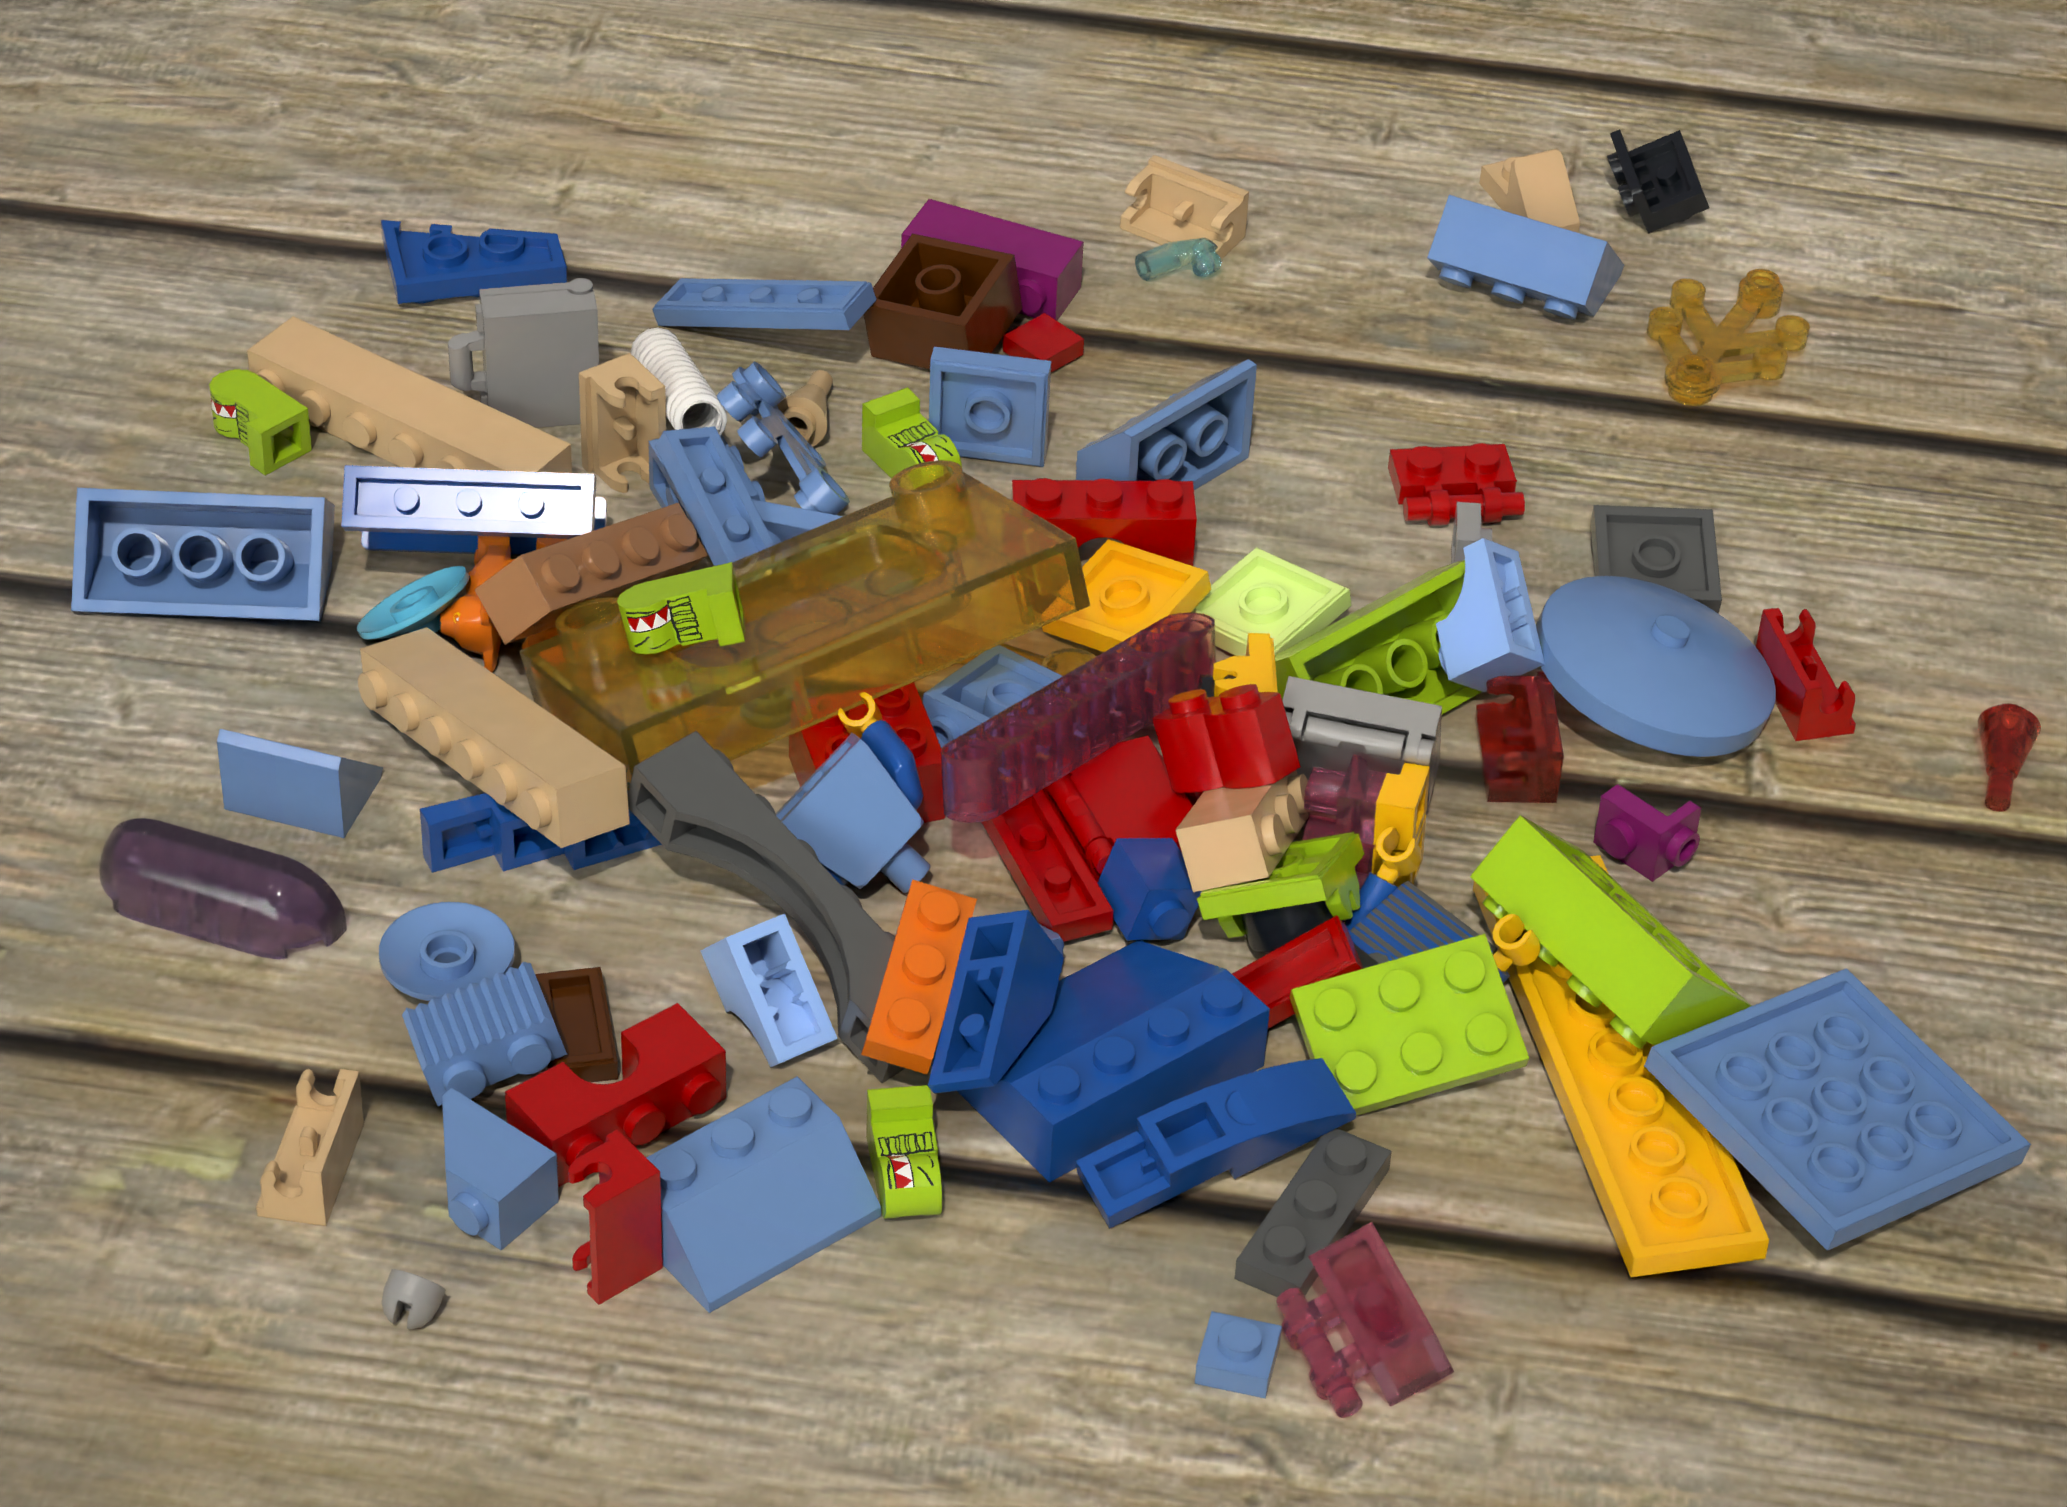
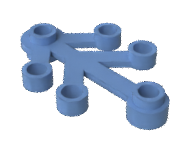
[716,362,850,515]

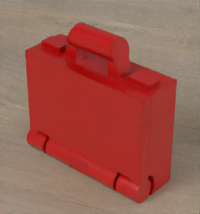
[1035,735,1204,882]

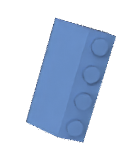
[71,488,335,622]

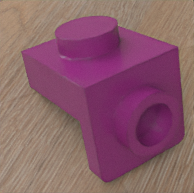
[1593,784,1701,882]

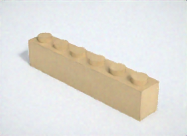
[247,316,572,473]
[358,627,630,848]

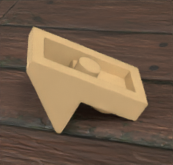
[1479,149,1580,232]

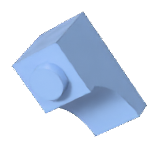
[1436,538,1545,692]
[700,913,838,1067]

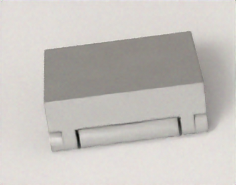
[448,278,599,428]
[1282,676,1442,807]

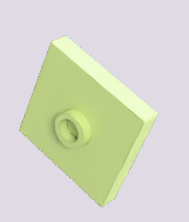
[1179,547,1352,656]

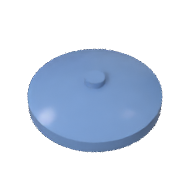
[1536,576,1776,757]

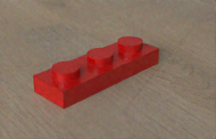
[978,784,1114,942]

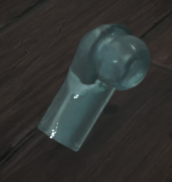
[1135,237,1222,281]

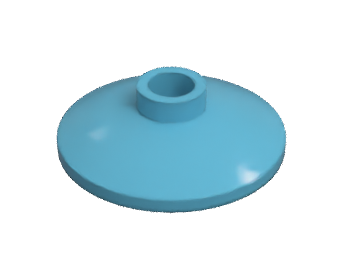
[357,566,470,640]

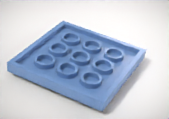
[1644,968,2031,1251]

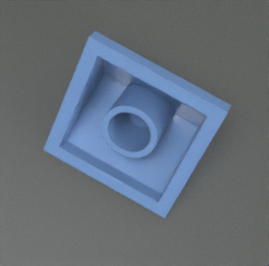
[217,729,383,838]

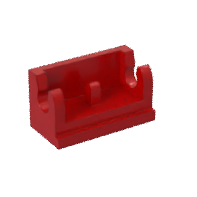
[1756,608,1856,741]
[568,1129,663,1305]

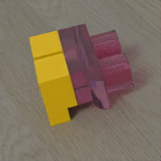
[1303,754,1430,889]

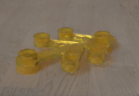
[1647,269,1810,406]

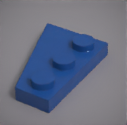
[381,220,567,304]

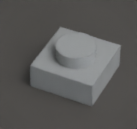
[1451,502,1492,564]

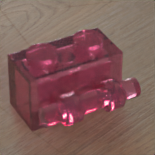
[1276,1222,1454,1418]

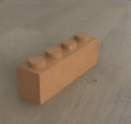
[475,502,708,645]

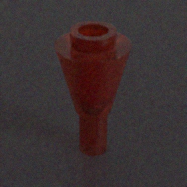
[1977,703,2041,812]

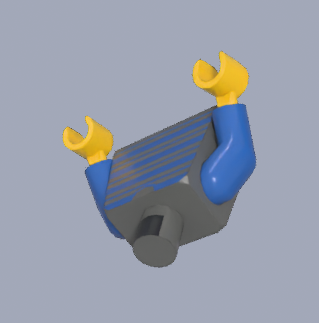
[1344,827,1540,984]

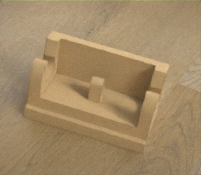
[1120,155,1249,266]
[579,353,666,493]
[256,1069,364,1226]

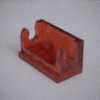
[1475,671,1564,803]

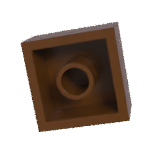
[863,233,1023,369]

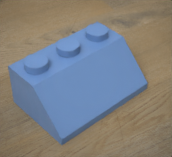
[1427,195,1624,320]
[1076,359,1257,490]
[646,1076,881,1313]

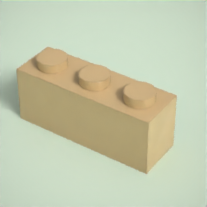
[1176,770,1313,892]

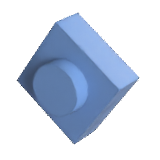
[1195,1311,1282,1399]

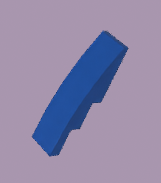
[420,778,662,873]

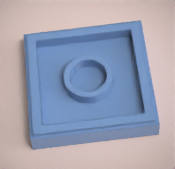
[929,347,1051,467]

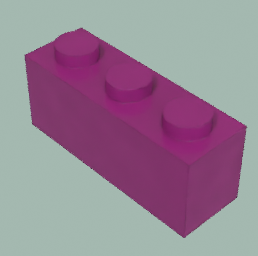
[901,199,1084,321]

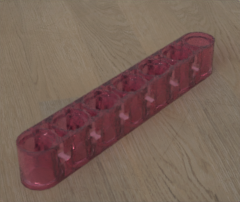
[941,612,1216,823]

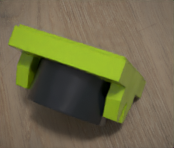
[1197,832,1365,952]

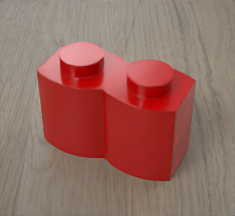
[1152,684,1301,793]

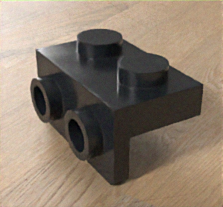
[1607,129,1710,233]

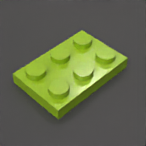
[1290,934,1529,1116]

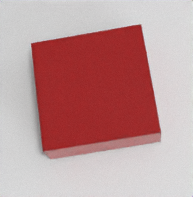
[1003,313,1084,372]

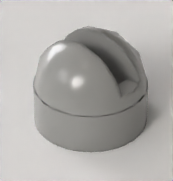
[381,1269,446,1329]

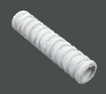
[630,328,727,435]

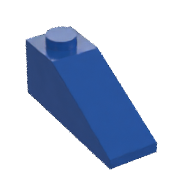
[928,910,1064,1094]

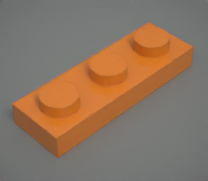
[861,879,977,1075]

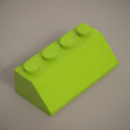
[1275,559,1482,714]
[1470,815,1752,1049]

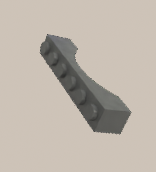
[628,731,943,1083]

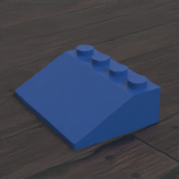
[931,940,1270,1183]

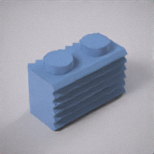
[402,962,567,1106]

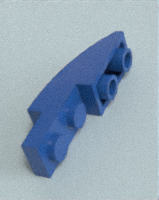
[1076,1058,1356,1229]

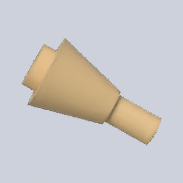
[777,370,833,447]

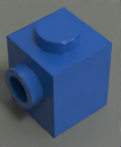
[1097,838,1202,940]

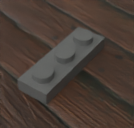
[1234,1128,1392,1306]

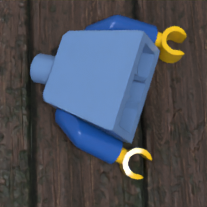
[776,692,930,893]

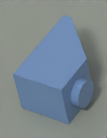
[442,1088,559,1250]

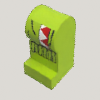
[209,369,312,476]
[862,387,962,498]
[617,562,745,654]
[866,1085,942,1219]

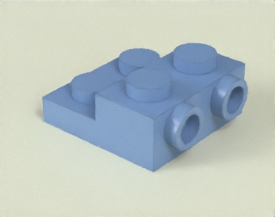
[922,643,1099,787]

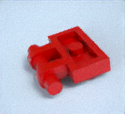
[1388,443,1525,526]

